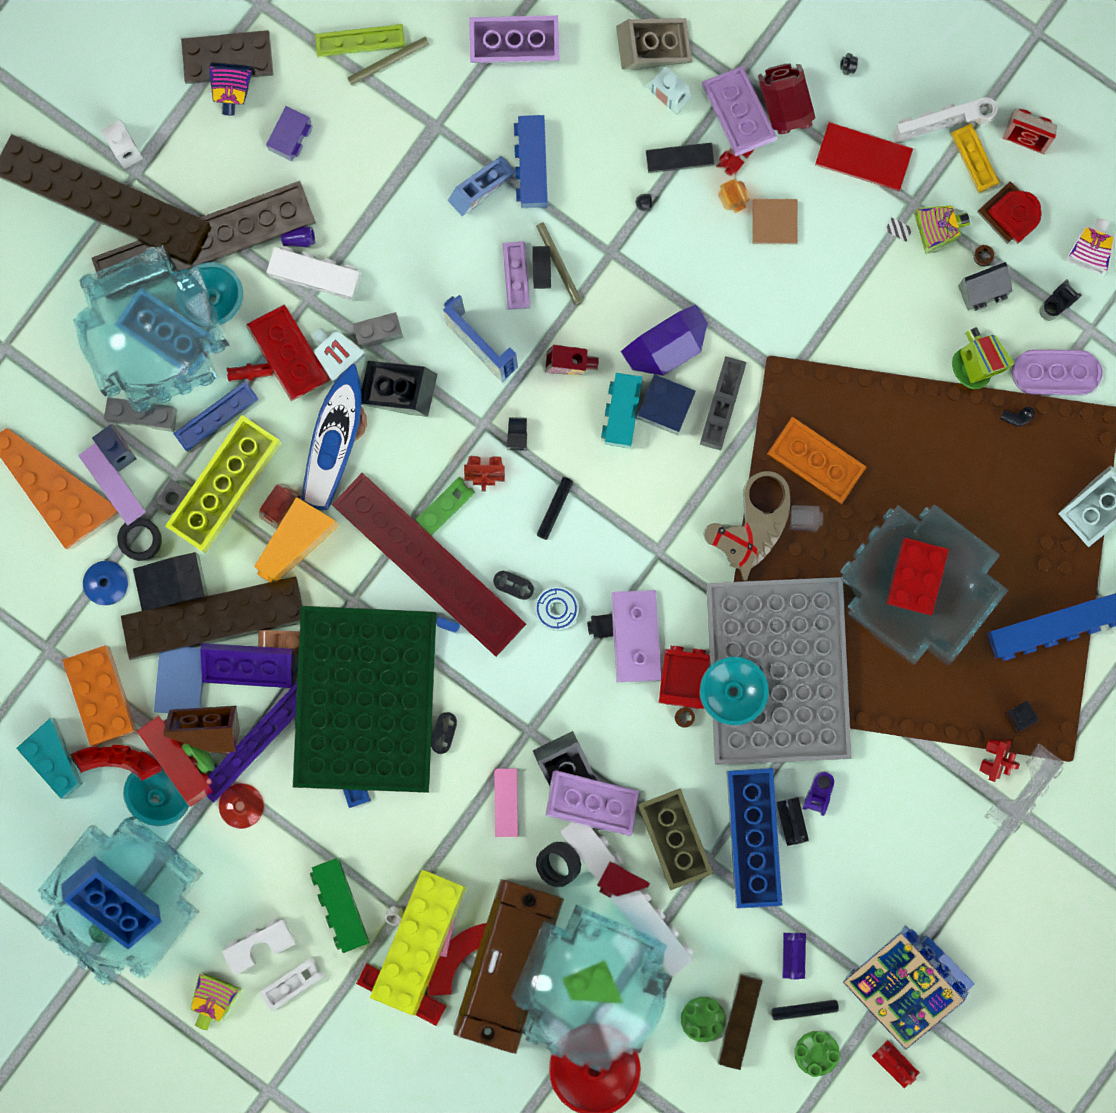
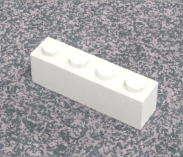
[266,246,361,301]

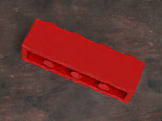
[137,715,213,807]

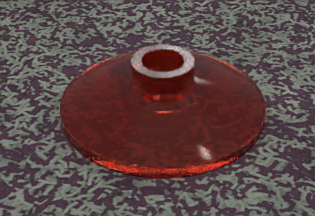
[219,783,264,829]

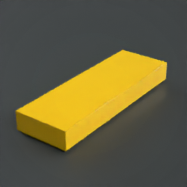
[951,123,999,193]

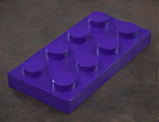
[200,643,293,688]

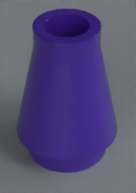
[281,225,315,247]

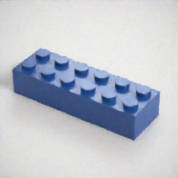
[726,768,783,909]

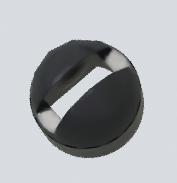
[635,193,652,212]

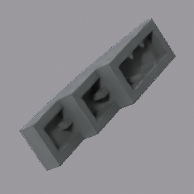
[699,356,747,451]

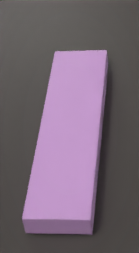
[78,443,146,525]

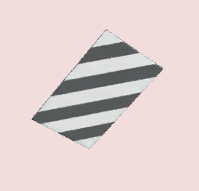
[885,218,913,242]

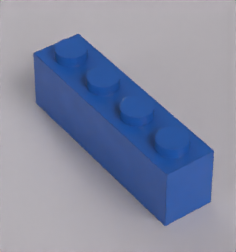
[514,115,548,208]

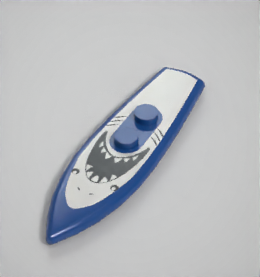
[301,364,361,511]

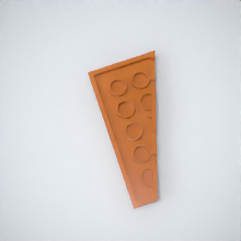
[0,428,118,550]

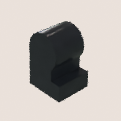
[507,417,527,451]

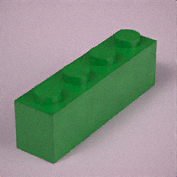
[310,857,370,953]

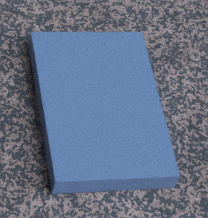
[154,647,203,713]

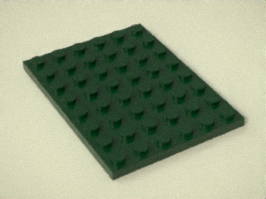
[292,606,437,793]

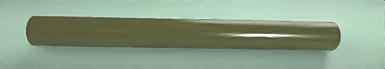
[347,37,429,86]
[536,222,582,305]

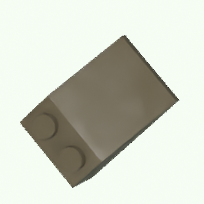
[616,18,692,70]

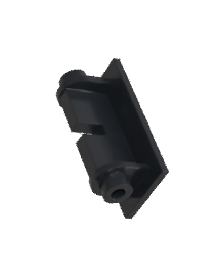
[776,797,809,846]

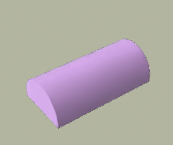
[469,15,559,63]

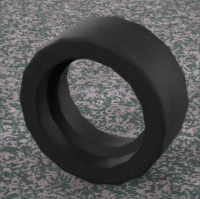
[532,246,551,289]
[117,517,162,561]
[536,841,581,888]

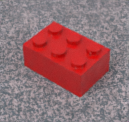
[885,538,949,616]

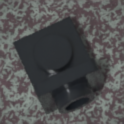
[587,614,614,639]

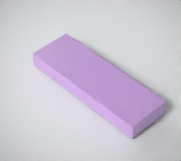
[502,241,530,310]

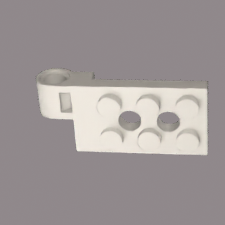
[892,97,998,143]

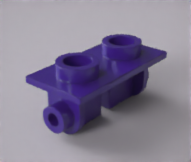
[782,932,806,980]

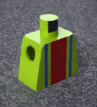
[960,327,1014,384]

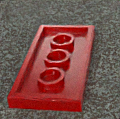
[815,122,913,192]
[246,304,330,402]

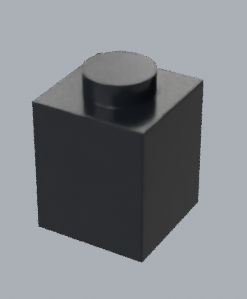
[1004,701,1039,733]

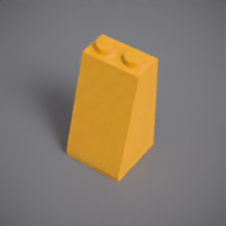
[254,497,339,583]

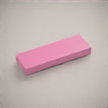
[494,769,518,837]

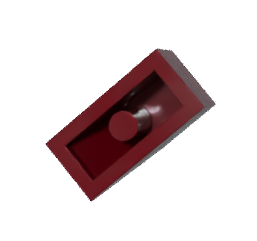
[597,861,650,898]

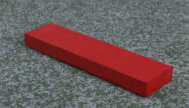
[356,963,447,1026]

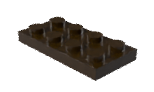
[181,30,274,84]

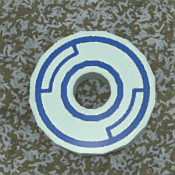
[534,586,579,631]

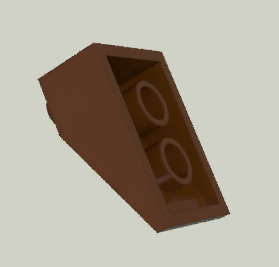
[164,705,240,754]

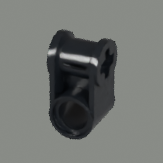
[1039,279,1082,321]

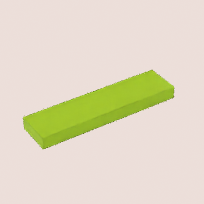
[315,24,405,57]

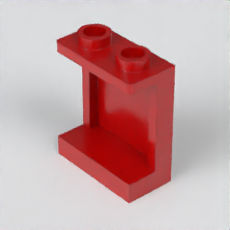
[658,645,710,709]

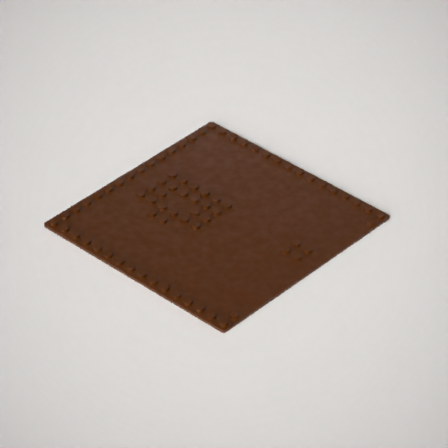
[733,355,1116,762]

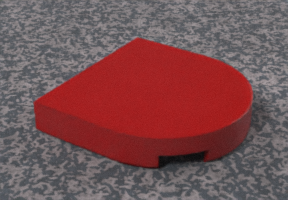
[987,191,1042,244]

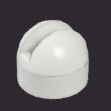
[385,906,404,926]

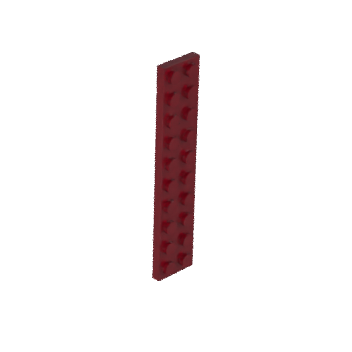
[332,472,527,657]

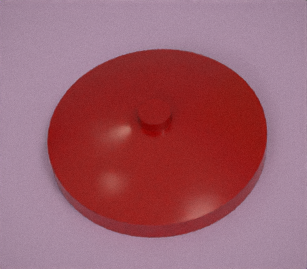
[549,1023,641,1113]

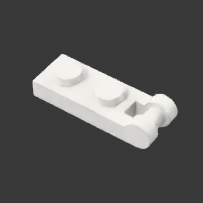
[259,957,325,1012]

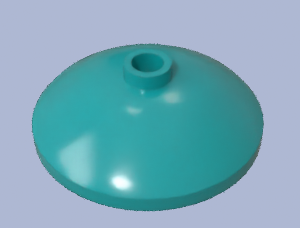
[176,262,243,328]
[700,657,769,725]
[123,765,189,826]

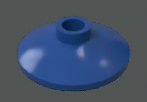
[83,561,128,606]

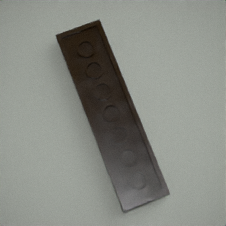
[121,576,303,660]

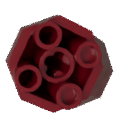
[758,63,816,135]

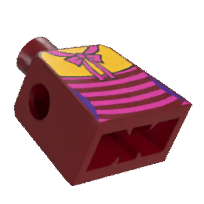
[545,345,599,375]

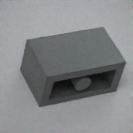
[353,312,404,349]

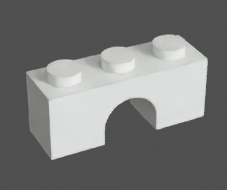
[221,917,297,976]

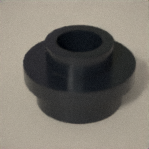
[840,53,858,75]

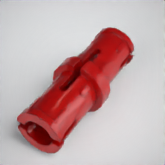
[226,363,273,382]

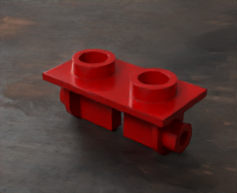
[716,147,755,177]
[872,1040,920,1089]

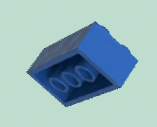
[61,856,161,950]

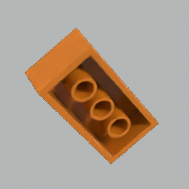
[62,645,137,746]

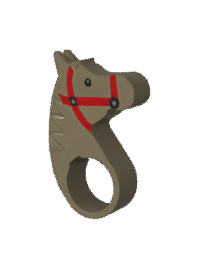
[703,471,790,581]

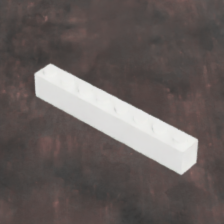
[560,822,694,977]

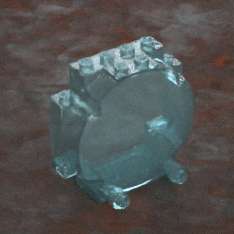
[73,245,230,412]
[840,504,1008,665]
[38,816,204,986]
[512,904,673,1071]

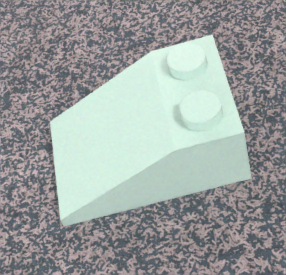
[1059,465,1116,547]

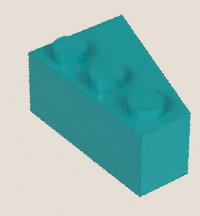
[601,372,642,449]
[16,718,83,799]

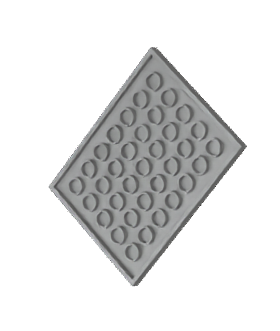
[706,577,851,765]

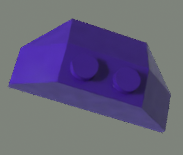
[620,304,708,376]

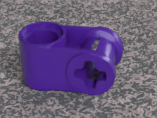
[802,771,835,816]

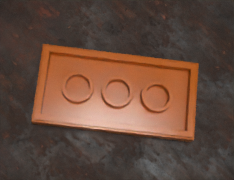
[767,417,866,504]

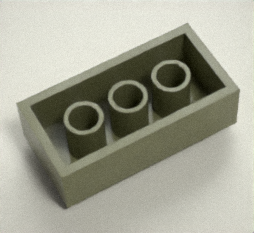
[637,788,713,890]

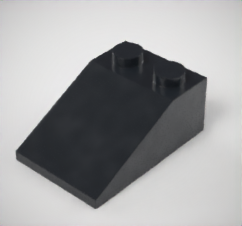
[361,361,438,417]
[133,552,208,611]
[532,731,597,787]

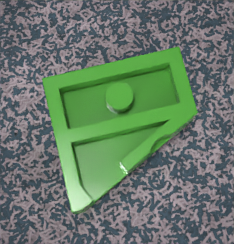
[561,960,623,1004]

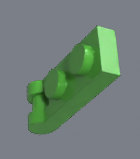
[415,476,476,536]

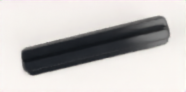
[537,477,573,540]
[771,1000,839,1021]

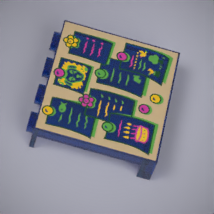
[843,925,969,1050]

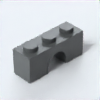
[104,397,178,432]

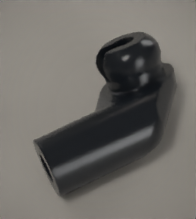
[1000,406,1034,427]

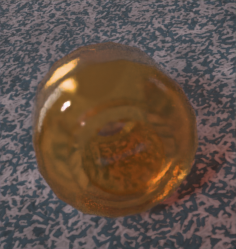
[718,178,751,213]

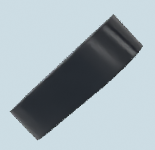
[493,570,534,600]
[431,712,458,754]

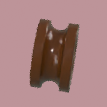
[973,245,994,267]
[675,707,695,728]

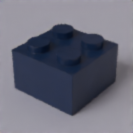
[637,374,696,435]

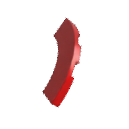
[70,744,162,781]
[428,923,486,996]

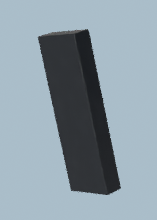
[646,142,714,173]

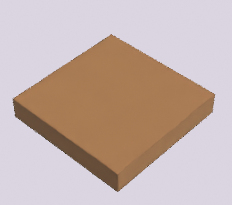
[752,199,797,245]

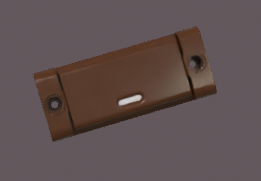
[453,879,564,1054]

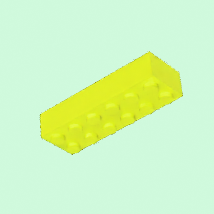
[165,415,282,554]
[370,870,467,1016]

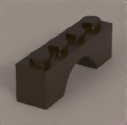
[717,973,763,1070]

